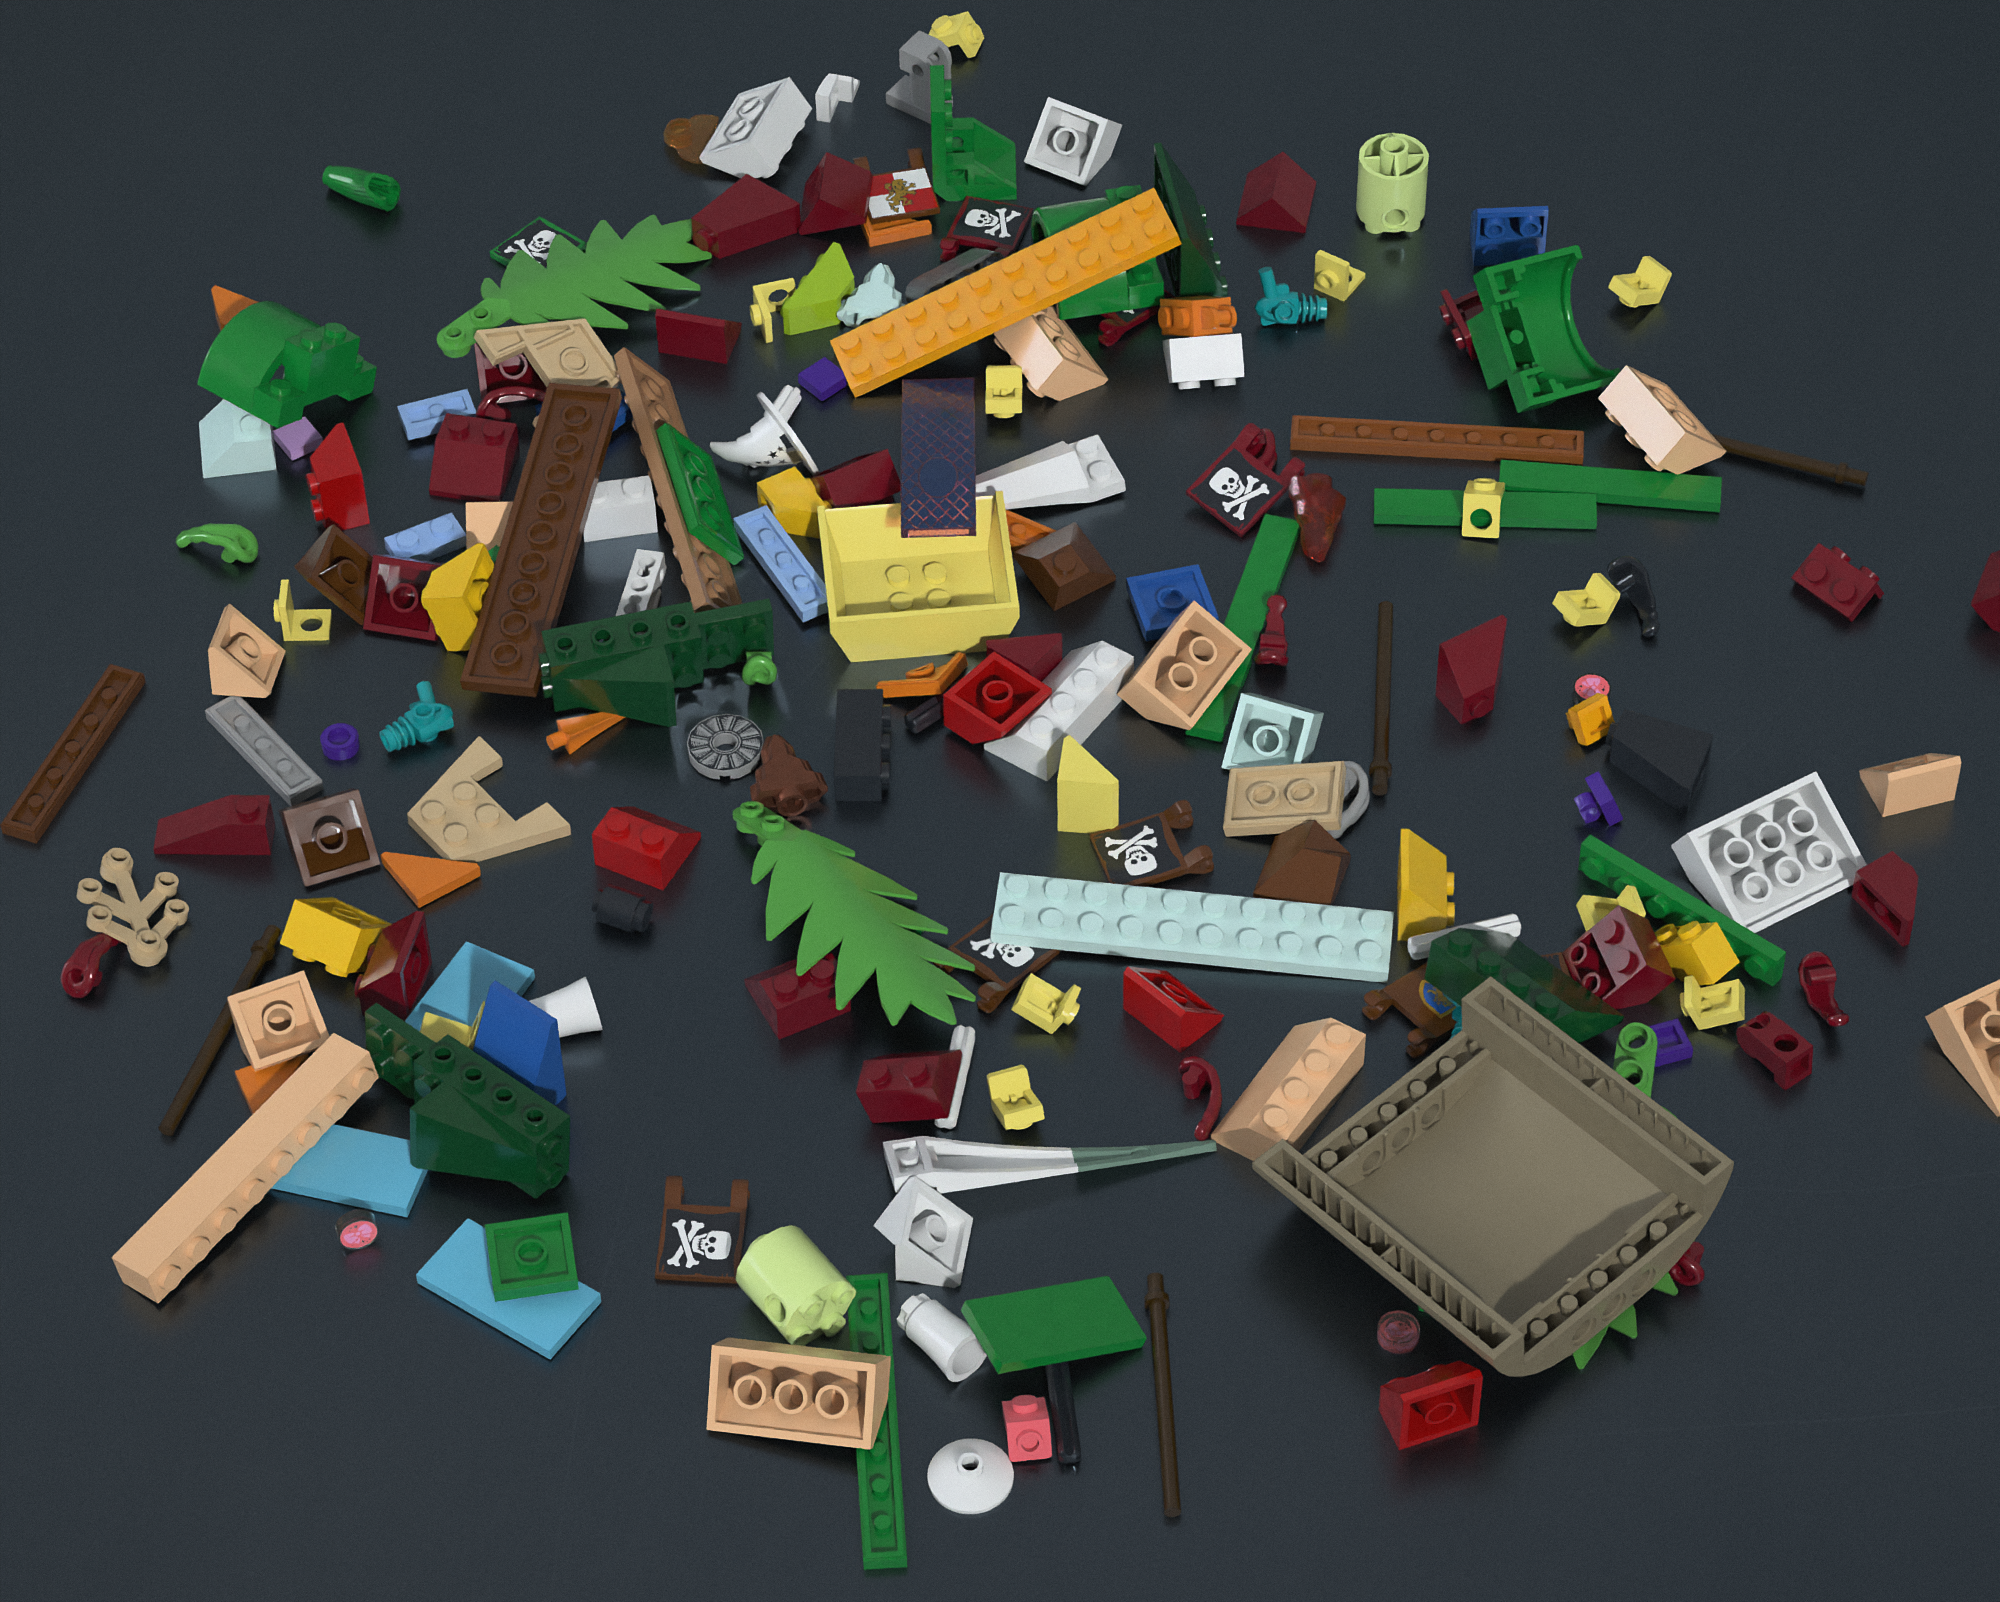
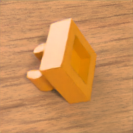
[1565,693,1615,746]

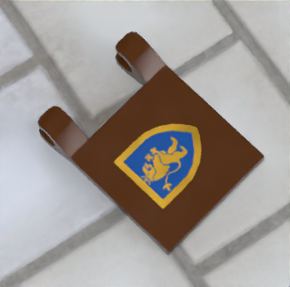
[1362,962,1457,1059]

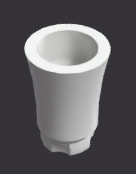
[529,977,603,1038]
[896,1293,987,1382]

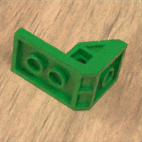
[930,65,1017,201]

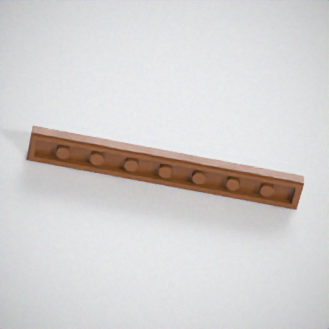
[1290,415,1584,466]

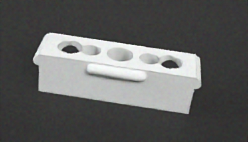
[616,549,667,635]

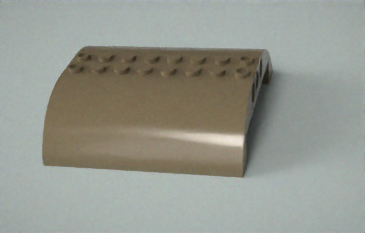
[1252,976,1734,1377]

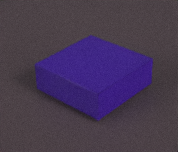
[798,357,848,401]
[1641,1018,1694,1067]

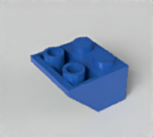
[1469,206,1549,266]

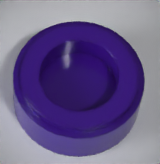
[320,723,360,761]

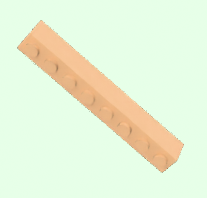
[112,1033,379,1303]

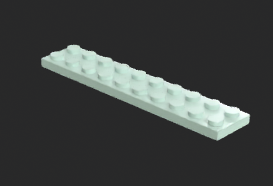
[991,872,1394,983]

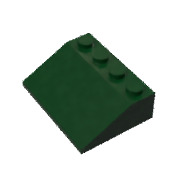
[1153,143,1228,297]
[1424,928,1624,1043]

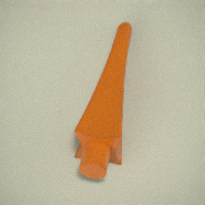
[546,712,626,754]

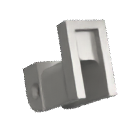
[886,31,953,124]

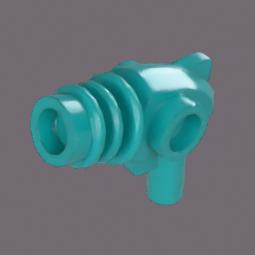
[1254,267,1327,326]
[379,681,454,752]

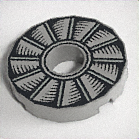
[687,714,764,779]

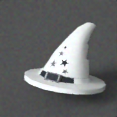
[710,392,820,476]

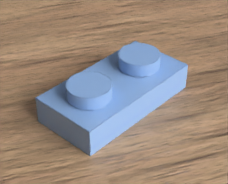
[397,389,476,440]
[384,512,467,561]

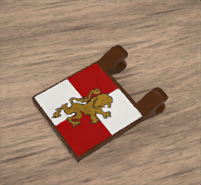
[853,148,940,224]

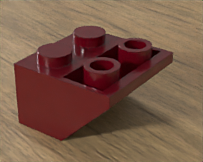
[1562,905,1676,1010]

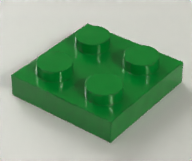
[485,1212,579,1302]

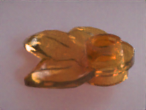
[663,114,719,164]

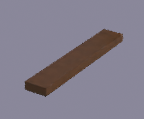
[0,664,145,844]

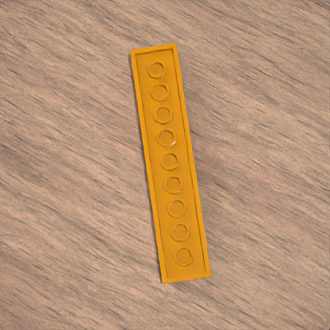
[830,188,1182,398]

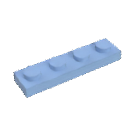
[733,505,828,622]

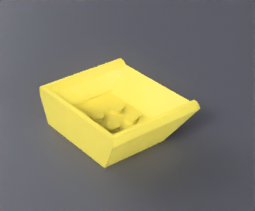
[817,491,1020,662]

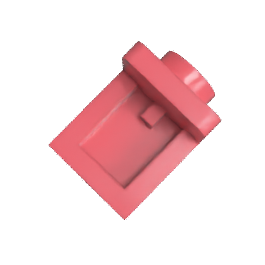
[1002,1395,1052,1462]

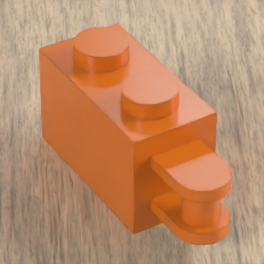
[1158,295,1237,337]

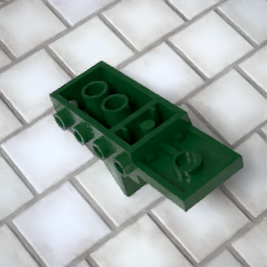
[538,598,774,727]
[365,1003,570,1199]

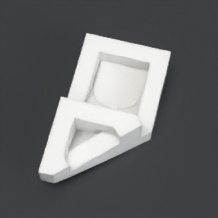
[815,73,860,123]

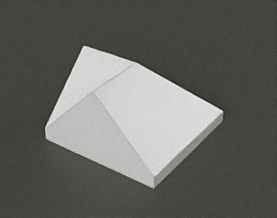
[873,1176,973,1288]

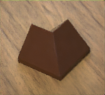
[294,524,373,625]
[1253,819,1351,906]

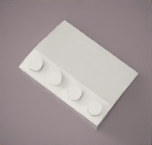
[1671,771,1867,933]

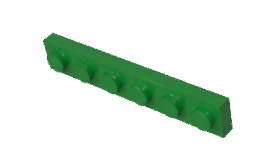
[1578,835,1786,987]

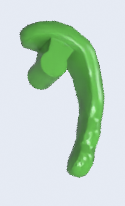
[176,523,259,563]
[742,651,777,685]

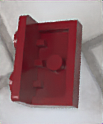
[1439,289,1484,360]
[1791,543,1884,622]

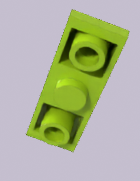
[780,242,855,335]

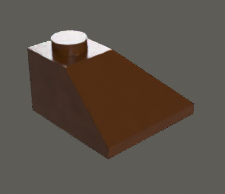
[1013,522,1116,611]

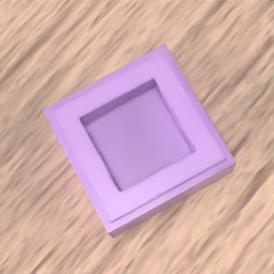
[273,416,323,461]

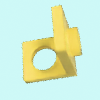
[1314,250,1366,301]
[749,278,796,343]
[1462,478,1505,538]
[274,580,332,641]
[420,1001,485,1051]

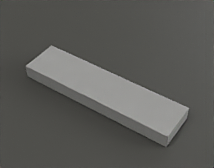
[205,696,324,806]

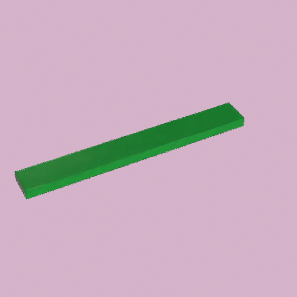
[1186,514,1301,743]
[846,1273,907,1570]

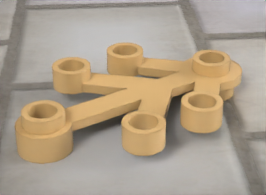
[77,848,189,967]

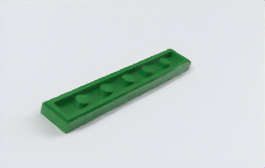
[1499,460,1722,512]
[1374,488,1597,529]

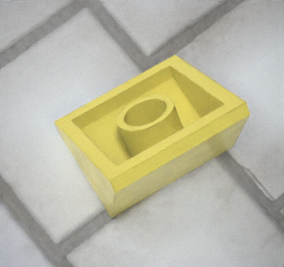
[1057,735,1119,834]

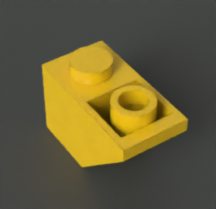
[757,467,832,539]
[1655,921,1740,985]

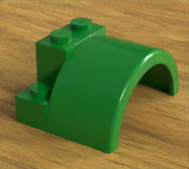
[1031,185,1164,320]
[1466,245,1620,413]
[197,301,377,428]

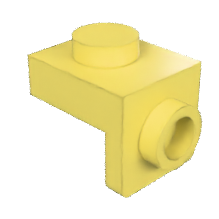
[928,11,984,58]
[1608,256,1672,308]
[985,365,1022,418]
[1552,573,1621,627]
[1576,885,1646,932]
[1011,973,1081,1034]
[1680,975,1745,1030]
[986,1065,1045,1130]

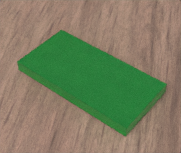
[656,423,744,565]
[961,1276,1147,1374]

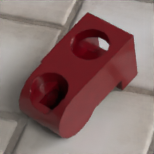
[1736,1011,1813,1091]

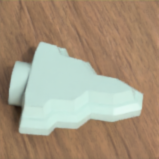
[837,263,905,328]

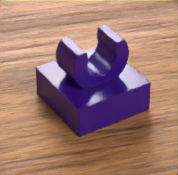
[1574,771,1623,826]

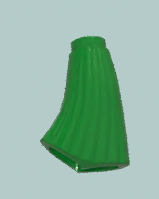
[322,165,401,211]

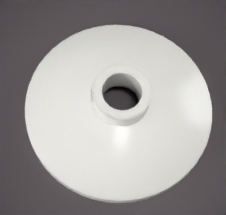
[927,1439,1014,1514]

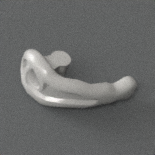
[1327,761,1370,839]

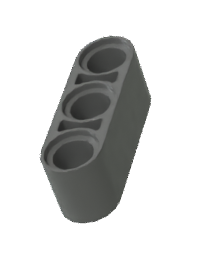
[905,248,1005,303]

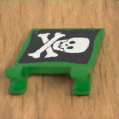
[489,216,587,269]

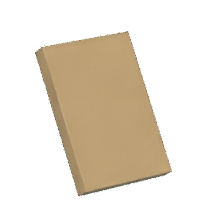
[1223,761,1346,837]

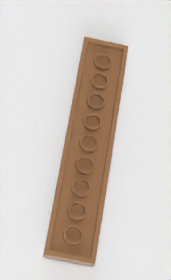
[614,347,743,613]

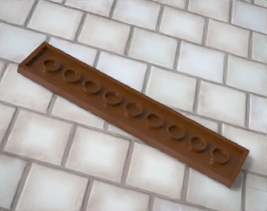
[460,383,622,697]

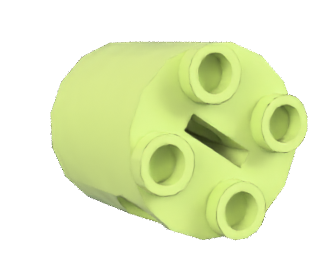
[1356,133,1429,234]
[736,1225,856,1346]

